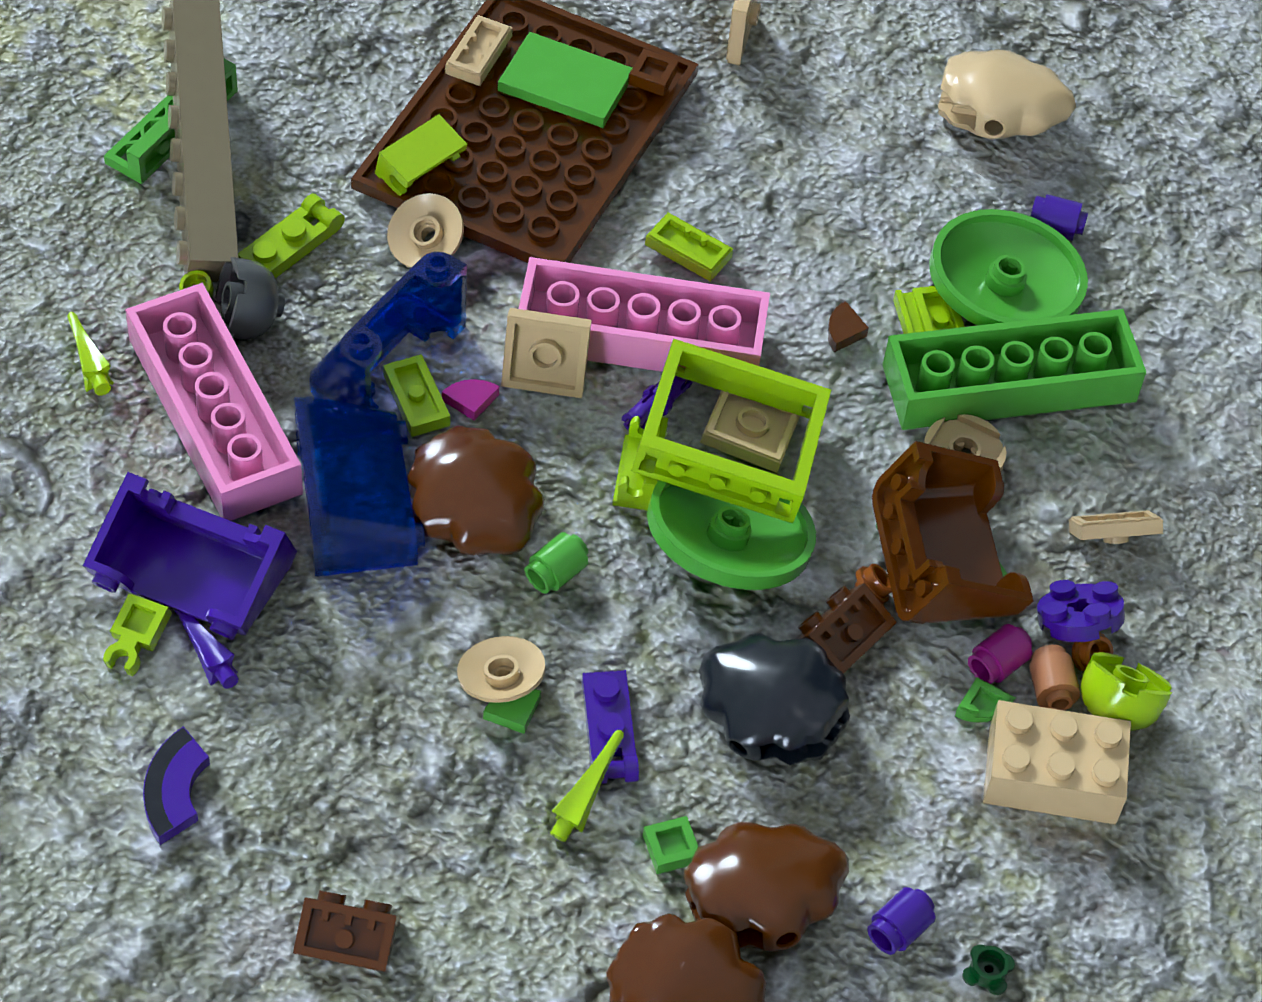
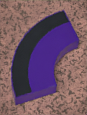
[143,726,210,845]

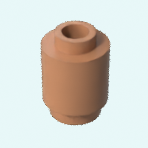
[1029,645,1080,711]

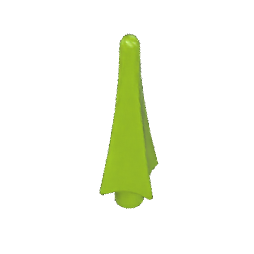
[67,312,114,396]
[550,730,624,842]

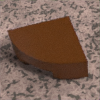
[828,301,869,352]

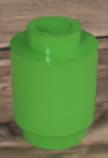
[524,532,589,594]

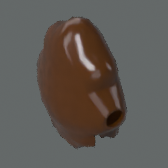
[407,425,545,556]
[683,821,849,952]
[606,913,767,1002]

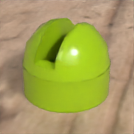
[179,270,214,298]

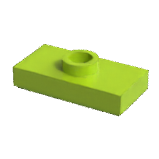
[645,212,733,282]

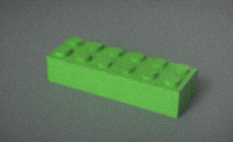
[882,309,1146,430]

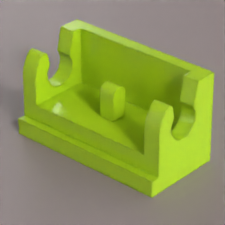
[375,114,467,196]
[612,416,668,511]

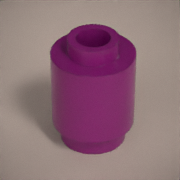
[968,624,1033,684]

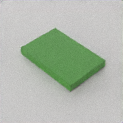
[498,32,632,128]

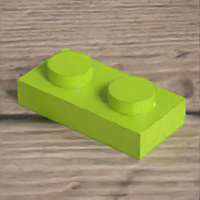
[383,354,450,437]

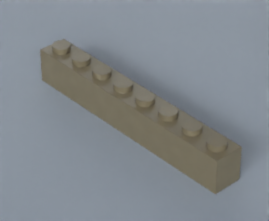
[162,0,238,282]

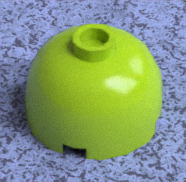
[1081,652,1172,731]

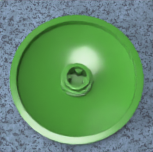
[929,209,1088,325]
[647,480,816,590]

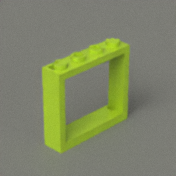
[631,338,831,523]

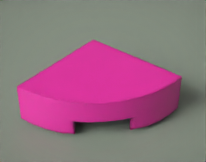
[442,379,500,421]

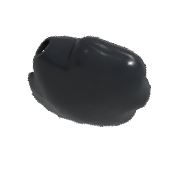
[698,633,850,766]

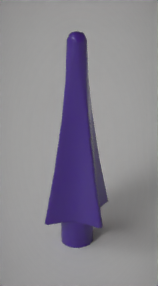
[174,610,239,689]

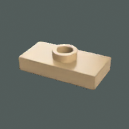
[445,15,512,86]
[1069,510,1163,544]

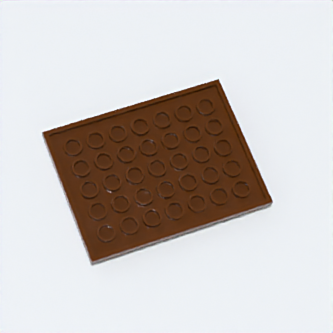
[351,0,699,263]

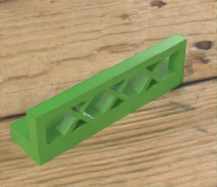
[104,58,238,184]

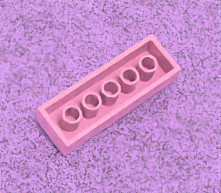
[518,257,770,372]
[125,283,303,521]

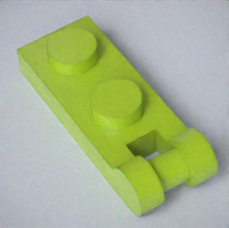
[238,193,345,278]

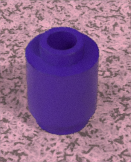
[1030,194,1088,241]
[867,887,936,955]

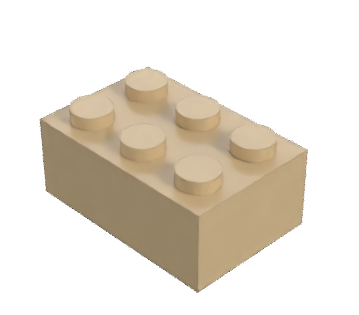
[983,700,1131,825]

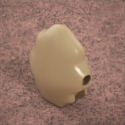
[938,49,1076,140]

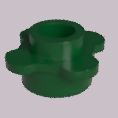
[962,944,1015,995]

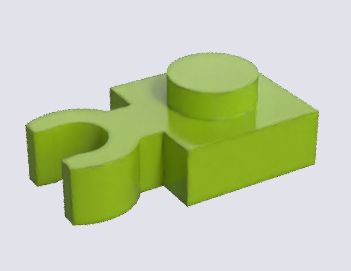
[103,593,172,676]

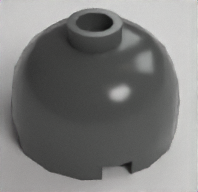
[215,257,285,340]

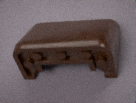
[872,441,1034,624]

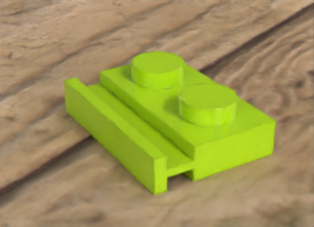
[893,286,965,334]

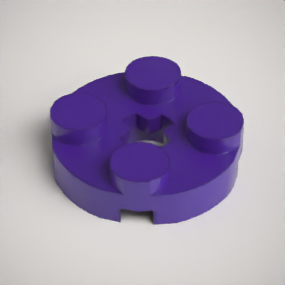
[1037,580,1125,642]

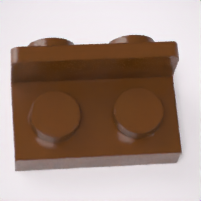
[796,583,897,674]
[293,890,401,972]

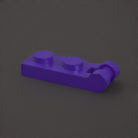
[582,670,639,784]

